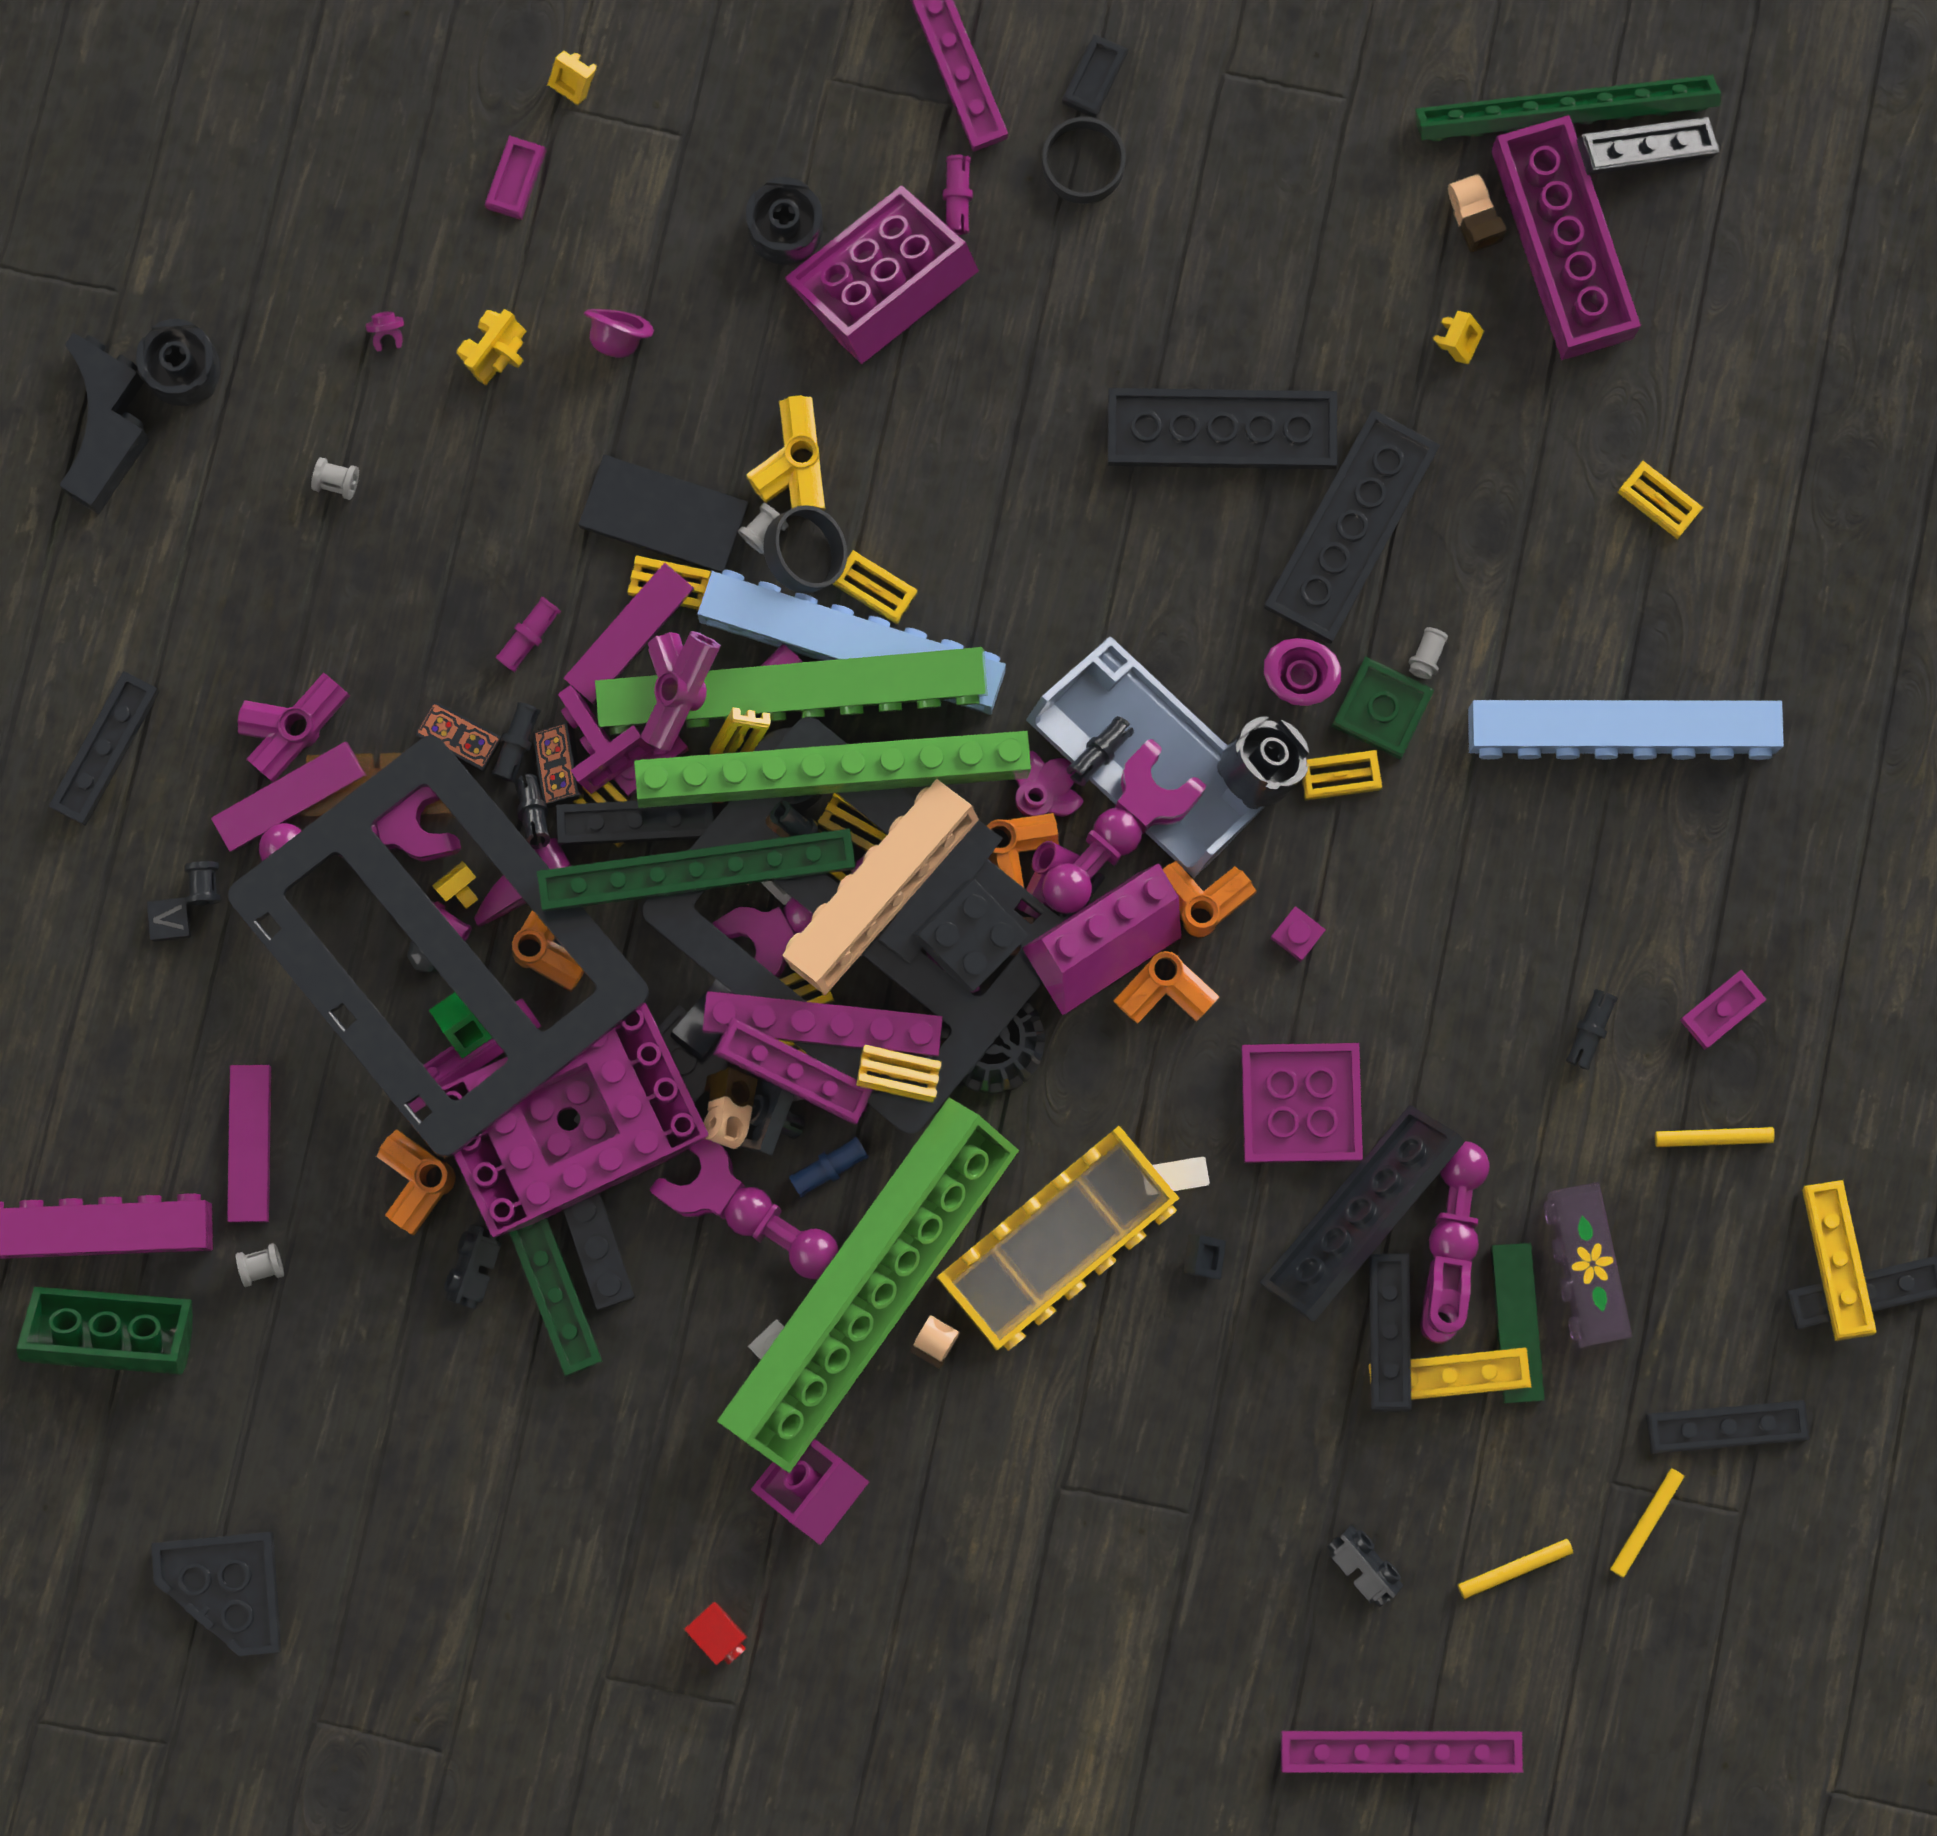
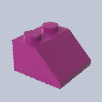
[751,1438,869,1545]

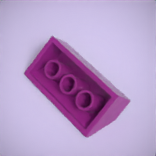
[1022,863,1181,1015]

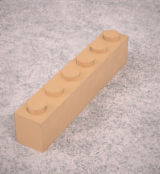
[782,779,979,995]

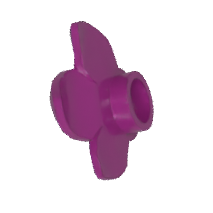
[1015,751,1084,817]

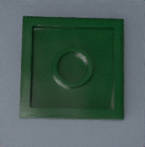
[1331,656,1435,760]

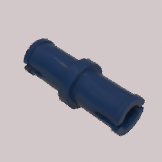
[789,1136,869,1198]

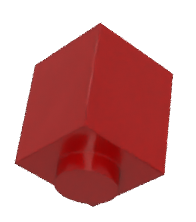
[684,1602,748,1665]

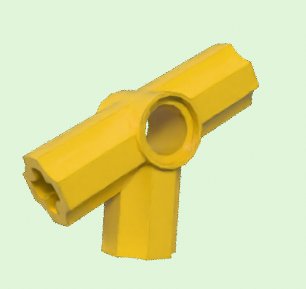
[746,395,825,511]

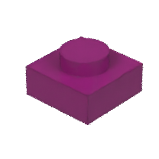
[1271,906,1326,962]

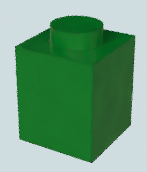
[429,992,492,1058]

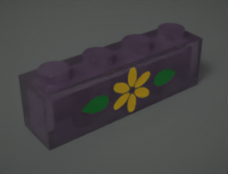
[1543,1182,1632,1348]

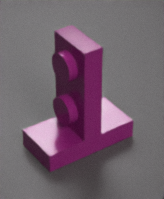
[558,685,654,794]

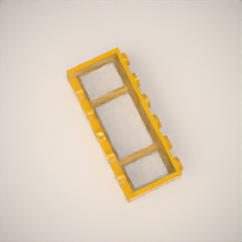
[936,1126,1180,1351]

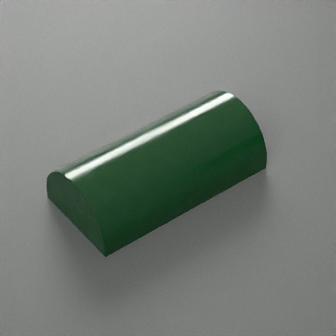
[17,1287,193,1375]

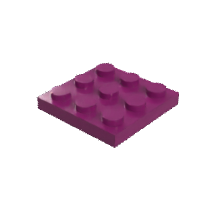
[1241,1043,1363,1163]

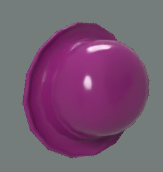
[584,309,654,358]
[1264,638,1341,706]

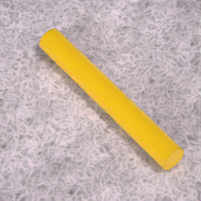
[1655,1127,1774,1147]
[1610,1468,1685,1578]
[1458,1539,1573,1599]

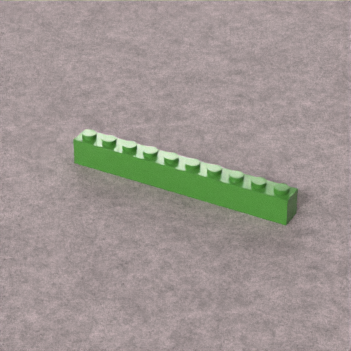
[595,647,988,735]
[634,731,1031,808]

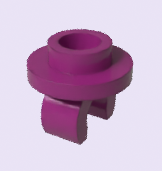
[365,311,404,351]

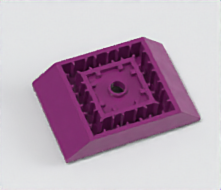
[441,1003,709,1238]

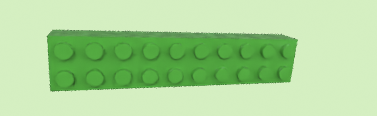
[717,1098,1019,1473]

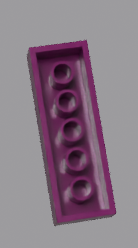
[1491,115,1641,360]

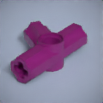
[640,631,721,751]
[237,672,350,782]

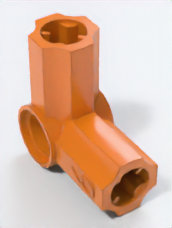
[987,813,1059,888]
[1163,861,1256,937]
[512,910,584,992]
[1113,951,1219,1024]
[376,1129,456,1235]

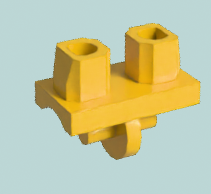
[457,309,527,385]

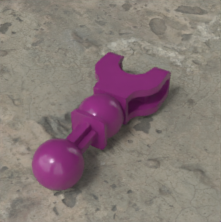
[1042,739,1207,913]
[259,787,461,862]
[712,856,864,978]
[650,1138,839,1279]
[1420,1141,1490,1343]

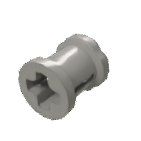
[311,457,359,500]
[738,503,789,554]
[236,1243,284,1287]

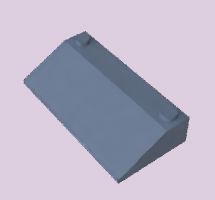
[1026,636,1264,878]

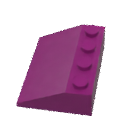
[785,185,979,364]

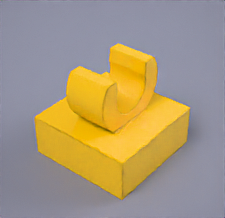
[547,51,596,105]
[1433,311,1484,364]
[432,861,478,909]

